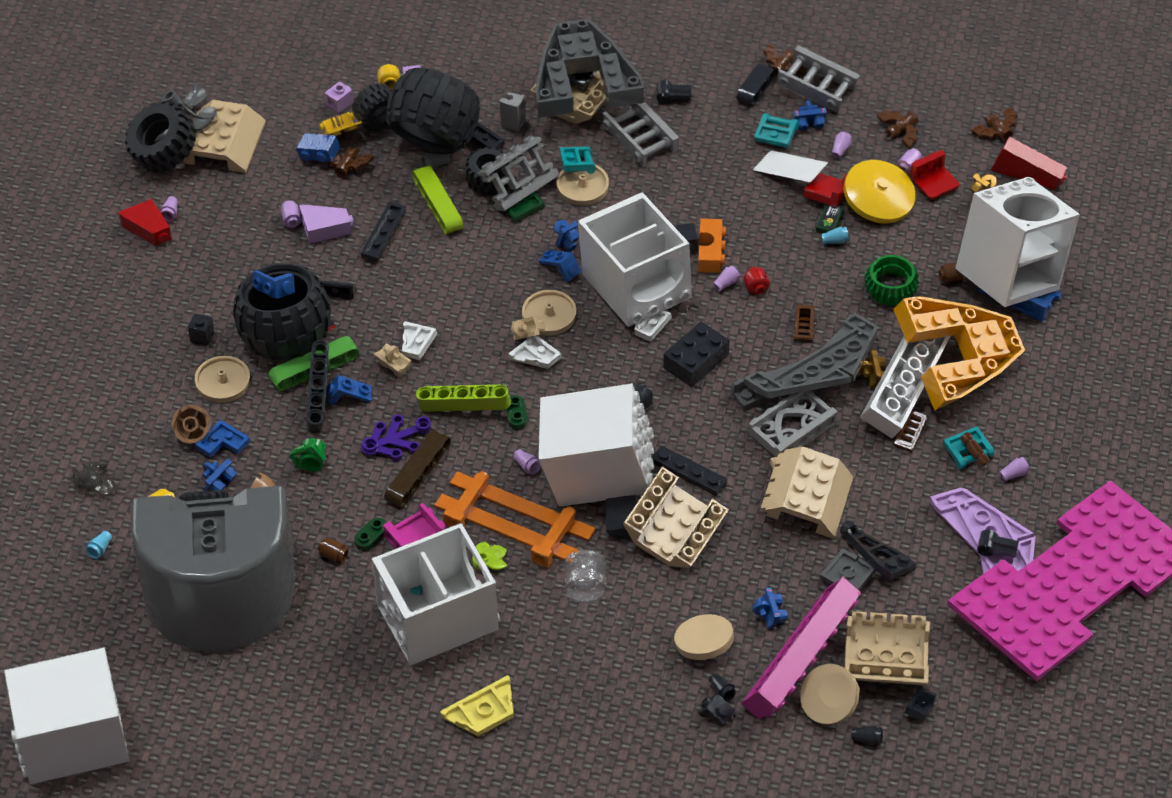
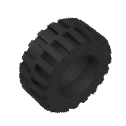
[125,102,196,173]

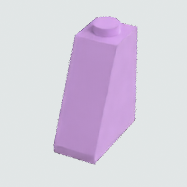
[299,205,354,244]

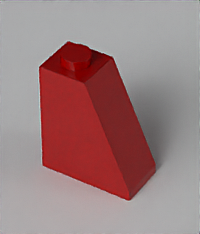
[118,199,172,246]

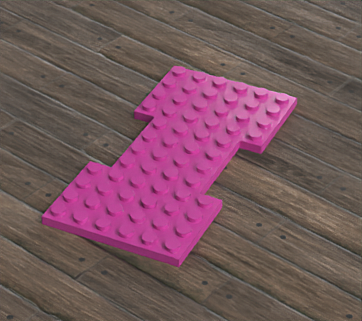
[947,480,1172,681]

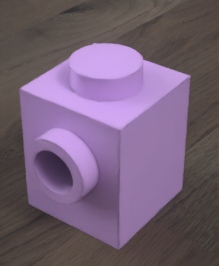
[325,82,353,113]

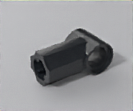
[656,80,691,104]
[977,530,1019,558]

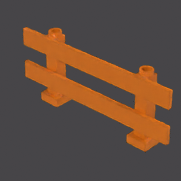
[434,471,596,569]

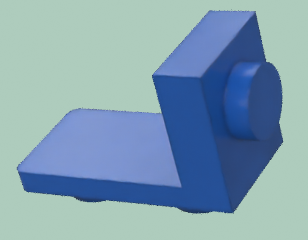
[538,250,581,282]
[252,270,295,299]
[326,375,372,405]

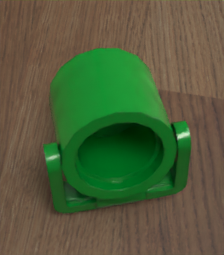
[289,438,326,472]

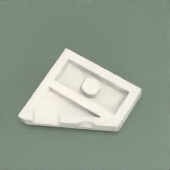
[635,310,672,342]
[402,322,437,360]
[509,336,561,369]

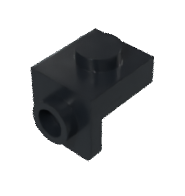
[905,686,937,721]
[698,693,735,727]

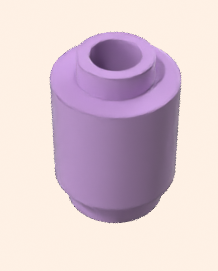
[897,149,922,175]
[281,201,302,228]

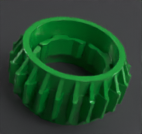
[864,255,919,306]

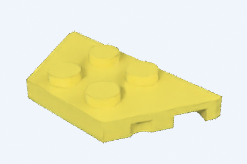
[440,675,514,736]

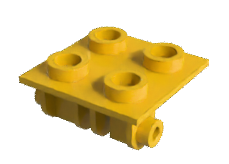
[319,112,362,136]

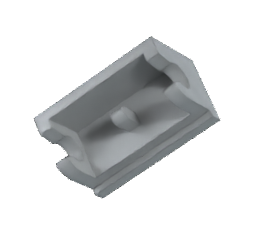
[500,93,526,132]

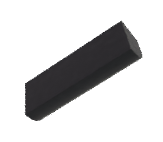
[606,494,641,539]

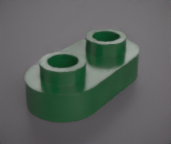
[506,395,527,430]
[354,518,386,551]

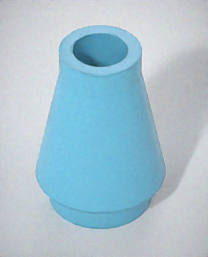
[822,226,849,245]
[85,531,112,559]

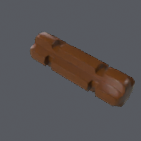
[960,432,990,467]

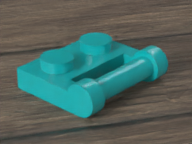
[754,113,799,148]
[560,147,596,174]
[943,426,995,469]

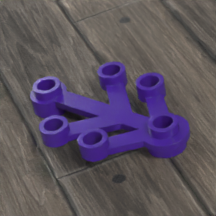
[361,415,431,462]

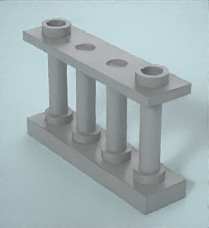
[776,45,860,113]
[602,102,679,167]

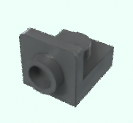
[732,378,760,411]

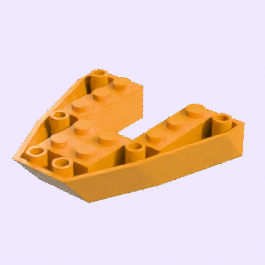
[893,296,1025,411]

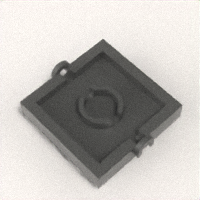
[820,548,876,591]

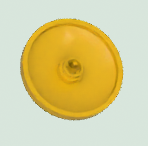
[843,160,916,223]

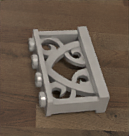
[749,391,838,457]

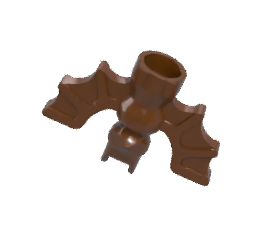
[763,43,809,77]
[971,107,1018,141]
[877,109,919,149]
[329,147,375,178]

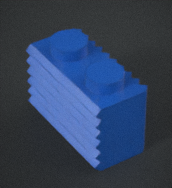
[296,133,340,162]

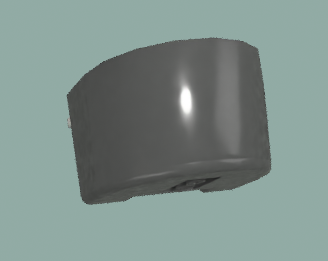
[131,486,295,652]

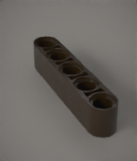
[384,430,451,508]

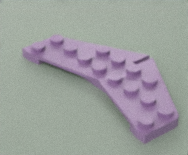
[930,488,1035,574]

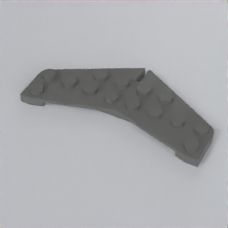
[744,313,878,398]

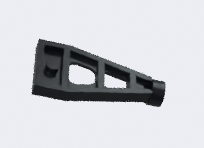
[840,521,917,580]

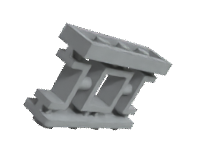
[478,136,560,211]

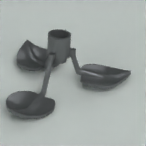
[154,83,218,142]

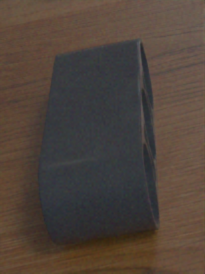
[736,64,775,106]

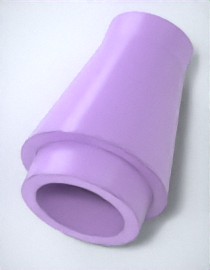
[831,132,852,159]
[159,196,178,222]
[712,266,740,292]
[513,449,541,474]
[999,457,1030,482]

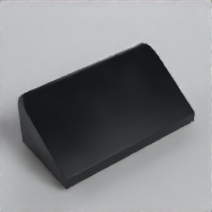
[320,280,356,298]

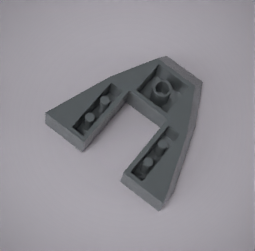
[535,19,644,118]

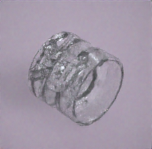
[565,550,606,602]

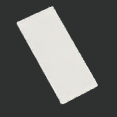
[753,151,827,182]

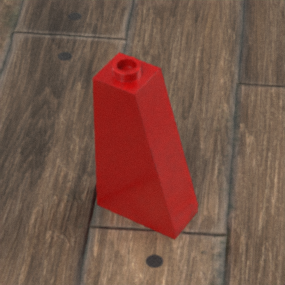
[991,137,1067,190]

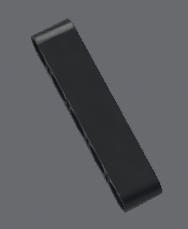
[306,340,329,433]

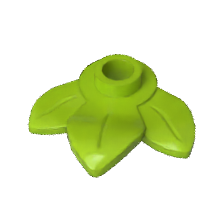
[472,542,507,570]

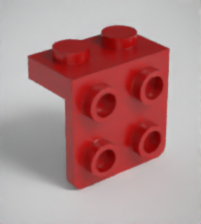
[910,150,959,200]

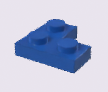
[195,420,250,458]

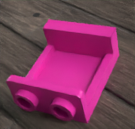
[383,503,446,549]

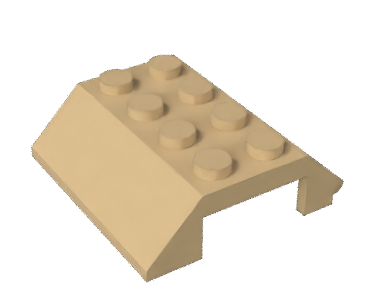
[183,100,266,173]
[761,446,853,539]
[845,611,930,685]

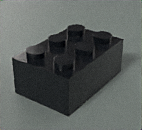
[663,321,730,387]

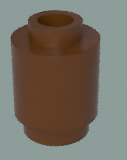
[938,262,966,283]
[318,537,349,563]

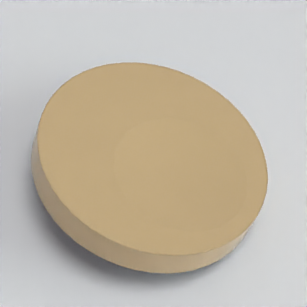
[557,165,609,206]
[522,290,576,336]
[195,356,251,403]
[674,614,734,660]
[800,664,859,725]

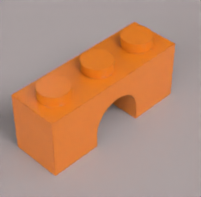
[698,219,726,273]

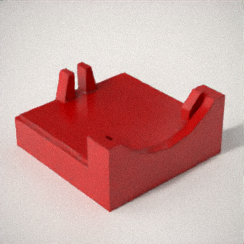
[803,173,847,207]

